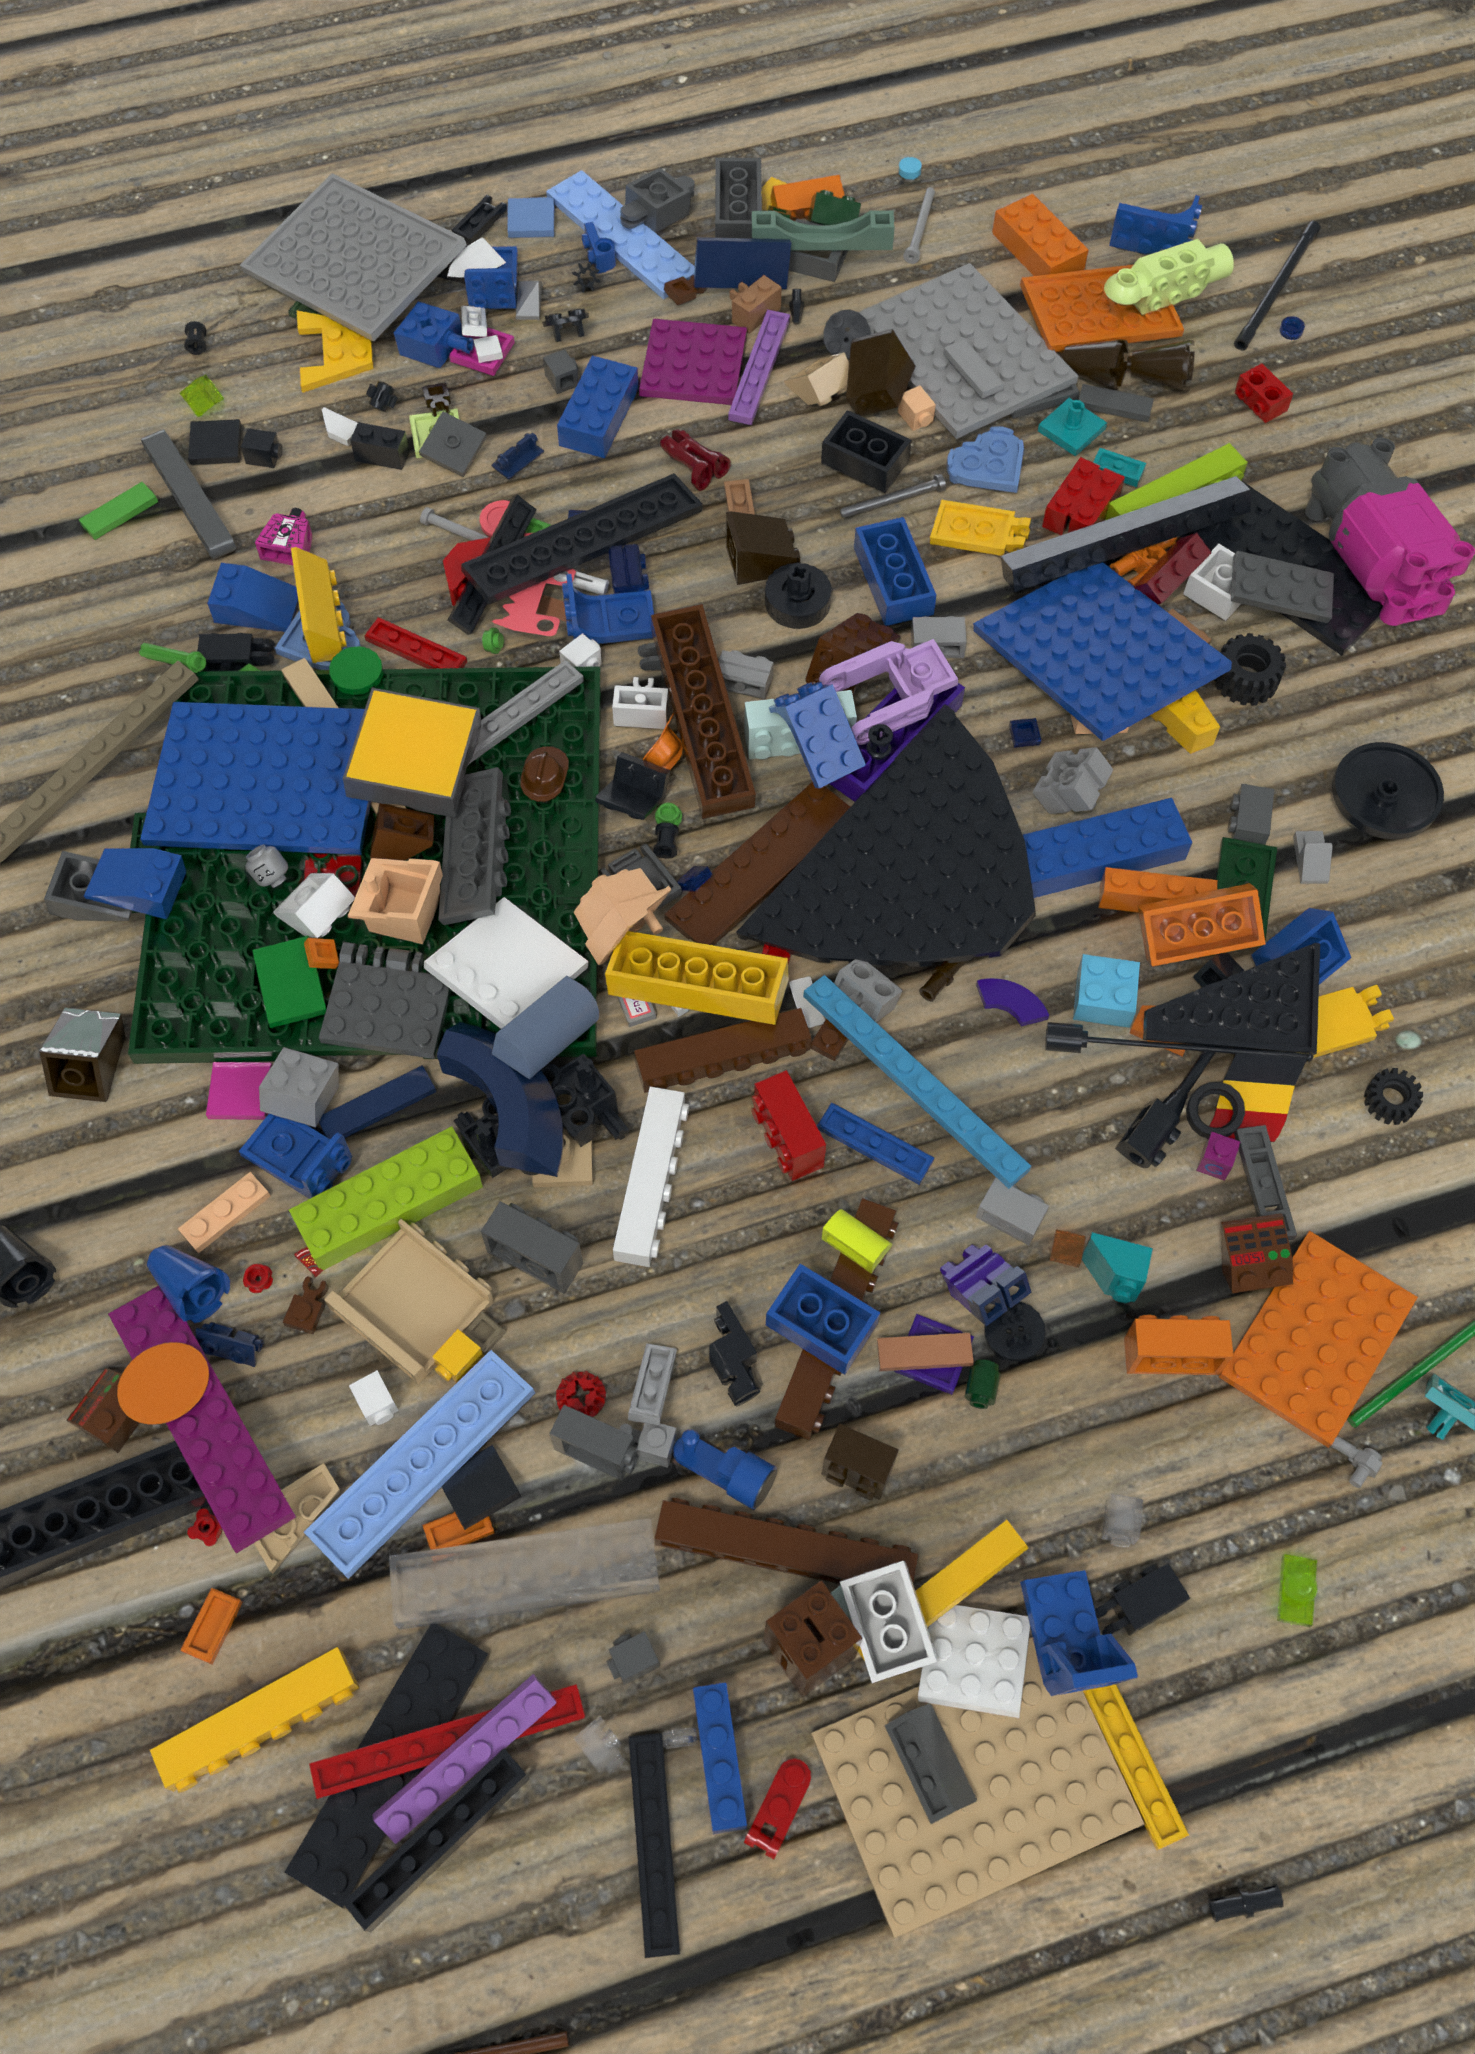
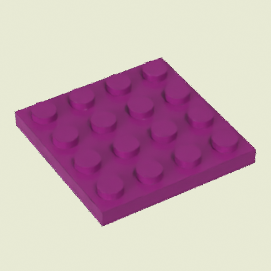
[639,318,747,405]

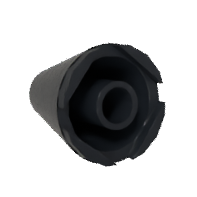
[0,1226,56,1308]

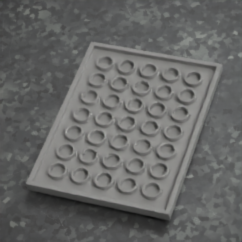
[240,173,467,341]
[859,263,1078,439]

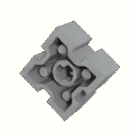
[1032,747,1114,814]

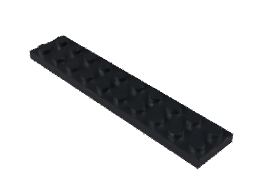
[461,473,703,605]

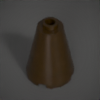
[1059,339,1129,390]
[1127,340,1195,391]

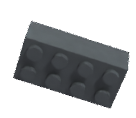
[715,158,762,238]

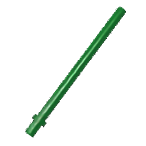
[1347,1320,1475,1428]

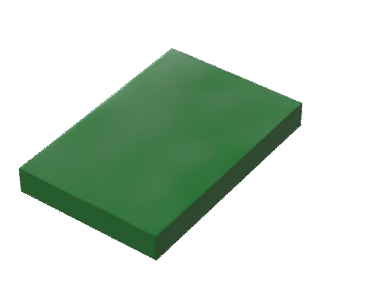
[252,936,327,1028]

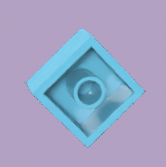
[1073,954,1140,1028]

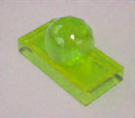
[1277,1554,1318,1627]

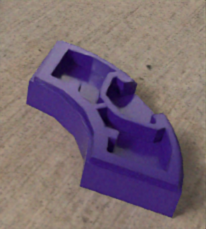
[976,978,1049,1027]

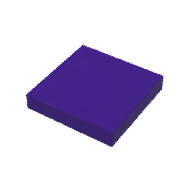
[894,1314,974,1395]

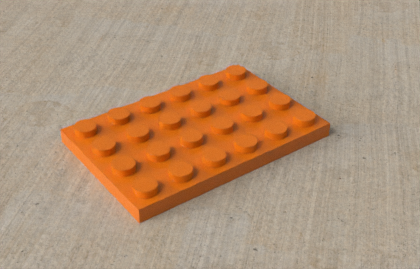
[1020,264,1184,352]
[1219,1231,1418,1448]

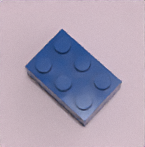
[765,1263,880,1375]

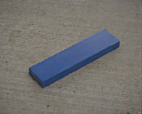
[817,1102,934,1185]

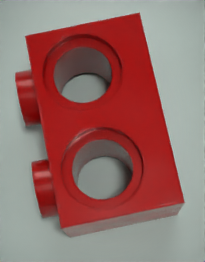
[1234,363,1294,423]

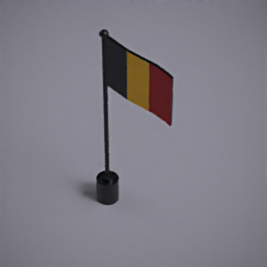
[1045,1022,1313,1143]

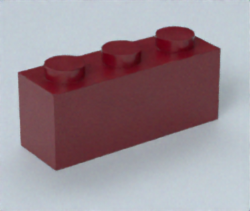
[1133,533,1211,604]

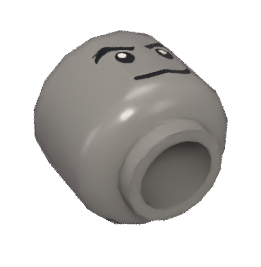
[245,844,288,888]

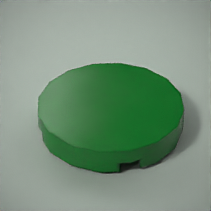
[329,646,383,695]

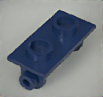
[491,433,544,480]
[196,1322,264,1367]

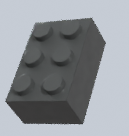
[481,1201,583,1294]

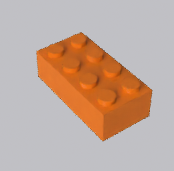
[992,193,1089,276]
[1137,883,1266,967]

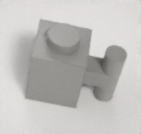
[619,1423,677,1468]

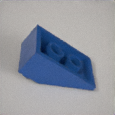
[207,563,299,632]
[84,848,186,919]

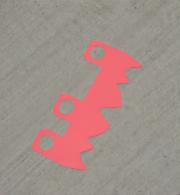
[492,533,576,636]

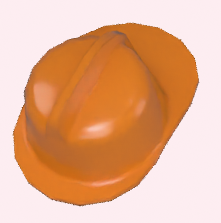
[642,712,683,770]

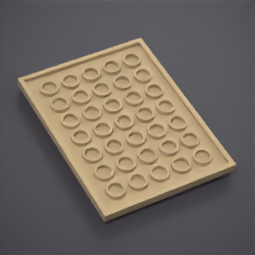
[811,1637,1144,1939]

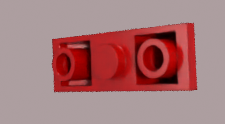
[443,537,491,606]

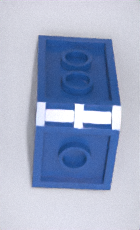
[1020,1570,1138,1696]

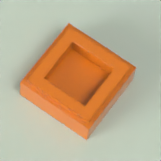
[304,938,339,969]

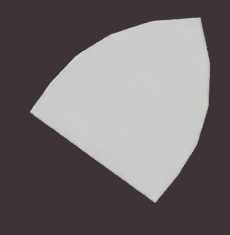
[447,237,506,277]

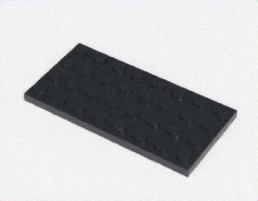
[1180,481,1383,656]

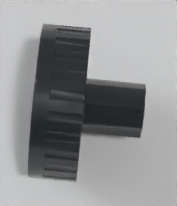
[765,563,832,629]

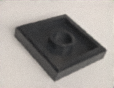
[188,419,242,465]
[441,1445,522,1530]

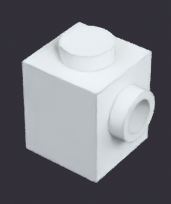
[559,633,602,667]

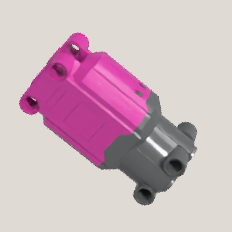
[1305,437,1475,626]

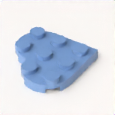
[946,427,1024,493]
[275,602,361,670]

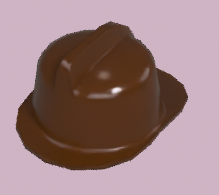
[521,747,569,802]

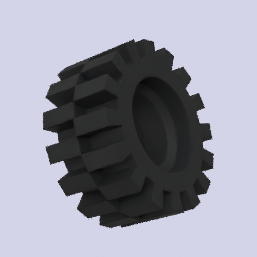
[1364,1068,1423,1125]

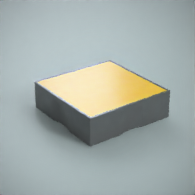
[343,688,481,817]

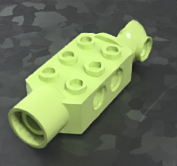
[1104,239,1234,315]

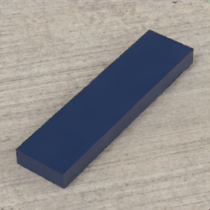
[319,1065,436,1139]

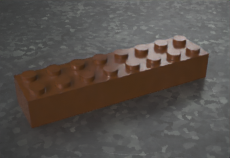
[651,604,756,819]

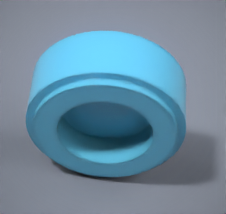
[899,157,922,180]

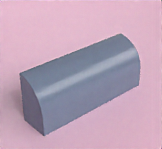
[492,976,599,1079]

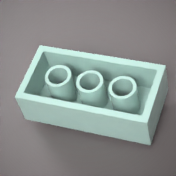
[744,690,857,759]

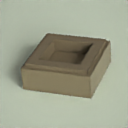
[463,1311,506,1356]

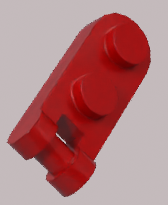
[744,1759,811,1860]

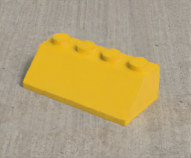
[291,547,347,663]

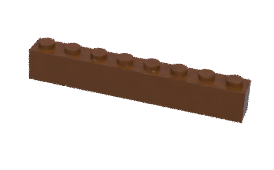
[775,1198,899,1441]
[654,1498,918,1585]

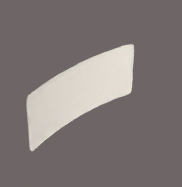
[789,977,825,1028]

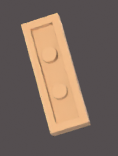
[178,1172,271,1254]

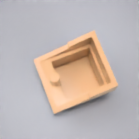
[348,858,443,944]
[574,868,671,965]

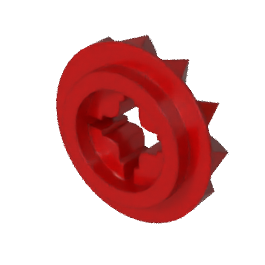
[556,1370,606,1418]

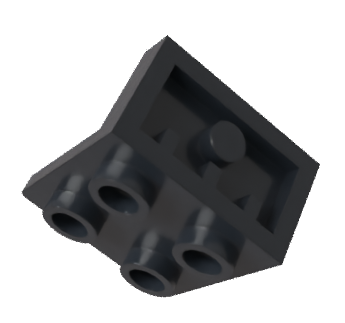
[595,752,671,820]

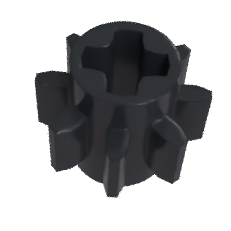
[572,262,601,292]
[366,380,398,412]

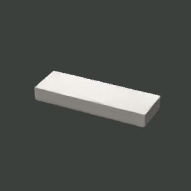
[461,306,487,337]

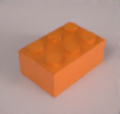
[1124,1315,1234,1375]

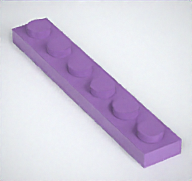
[728,310,790,425]
[372,1674,557,1844]

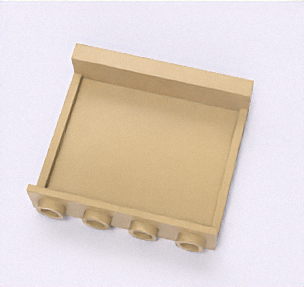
[324,1219,494,1385]

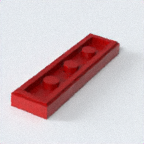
[364,617,467,669]

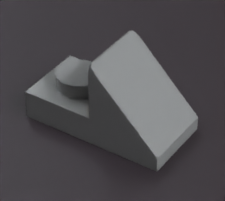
[1293,831,1332,884]

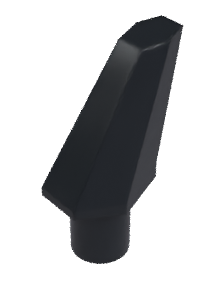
[789,289,804,323]

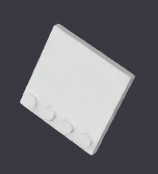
[424,897,588,1029]

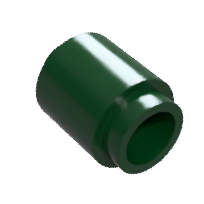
[964,1360,1001,1409]

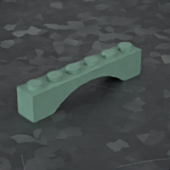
[751,211,895,251]

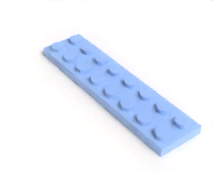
[546,170,695,300]
[304,1350,535,1579]

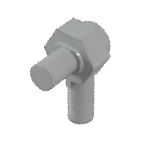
[1331,1436,1382,1488]

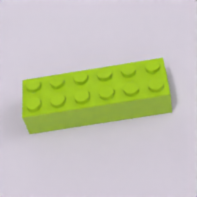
[289,1126,483,1270]

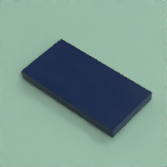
[693,237,792,289]

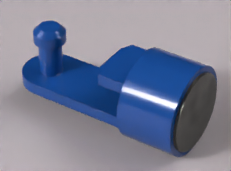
[673,1429,777,1510]

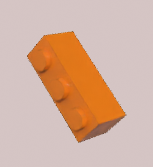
[770,174,845,221]

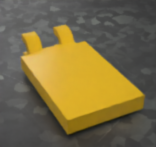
[930,500,1031,556]
[1313,985,1394,1058]

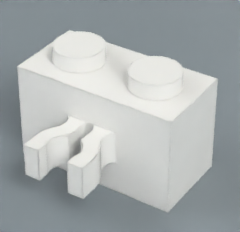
[612,677,669,729]

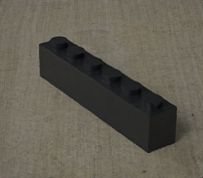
[342,1748,530,1932]

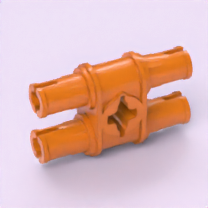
[1110,537,1177,585]

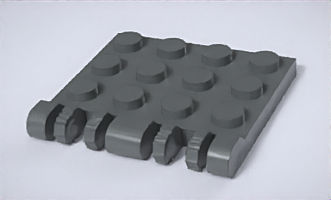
[319,942,451,1059]

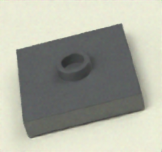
[419,411,487,477]

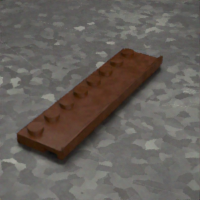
[664,782,850,946]

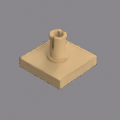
[532,1128,593,1188]

